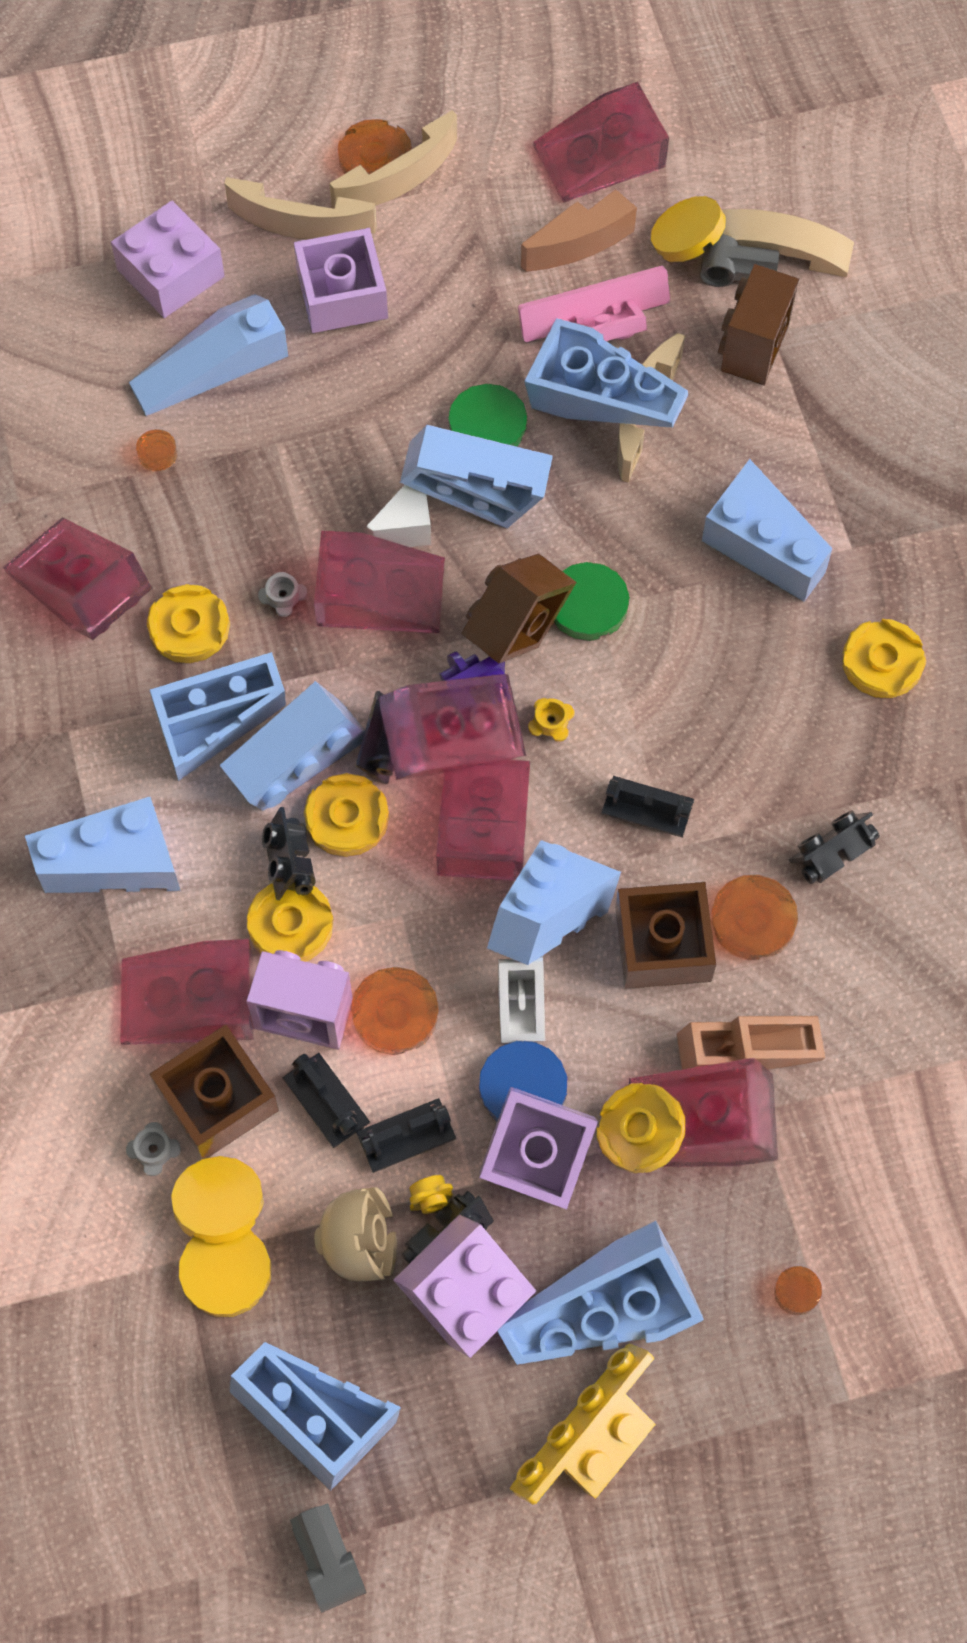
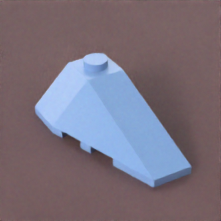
[129,294,288,416]
[524,318,688,428]
[497,1221,704,1365]

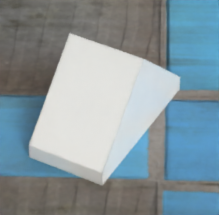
[367,485,431,551]
[498,957,545,1043]

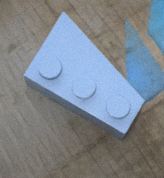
[400,425,553,528]
[702,459,832,602]
[150,652,286,781]
[220,681,365,811]
[25,797,181,893]
[487,840,621,965]
[230,1342,401,1491]

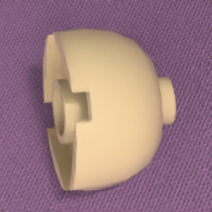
[314,1187,397,1281]

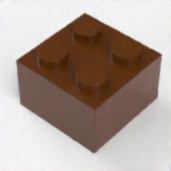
[717,264,800,386]
[461,553,577,664]
[615,882,717,989]
[149,1024,279,1159]

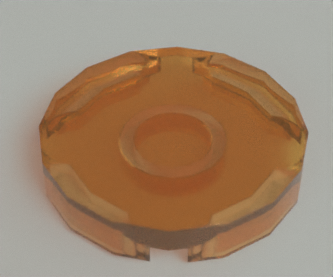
[338,119,412,175]
[711,875,798,960]
[351,967,439,1055]

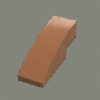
[521,189,637,272]
[677,1016,826,1076]

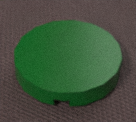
[448,384,528,447]
[554,562,630,641]

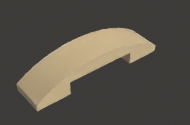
[329,110,457,209]
[224,177,377,240]
[703,209,854,277]
[617,333,685,483]

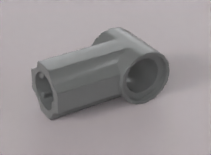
[700,234,779,287]
[290,1503,367,1613]

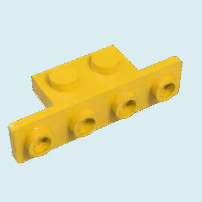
[510,1343,656,1505]

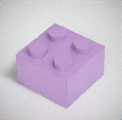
[111,201,225,318]
[293,228,388,333]
[247,950,353,1050]
[479,1087,598,1209]
[393,1215,536,1358]

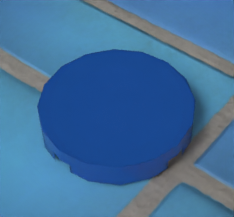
[479,1041,568,1122]

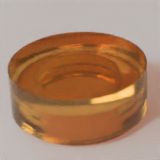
[136,429,178,471]
[774,1266,822,1315]

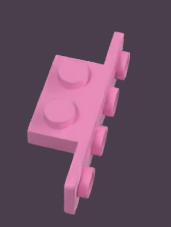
[518,266,670,342]

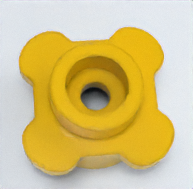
[528,698,574,742]
[409,1175,453,1214]

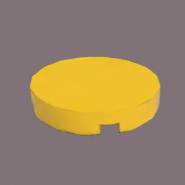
[651,196,726,262]
[146,584,230,664]
[842,619,926,698]
[304,773,389,857]
[247,883,334,962]
[596,1083,685,1174]
[171,1156,264,1244]
[179,1230,271,1317]

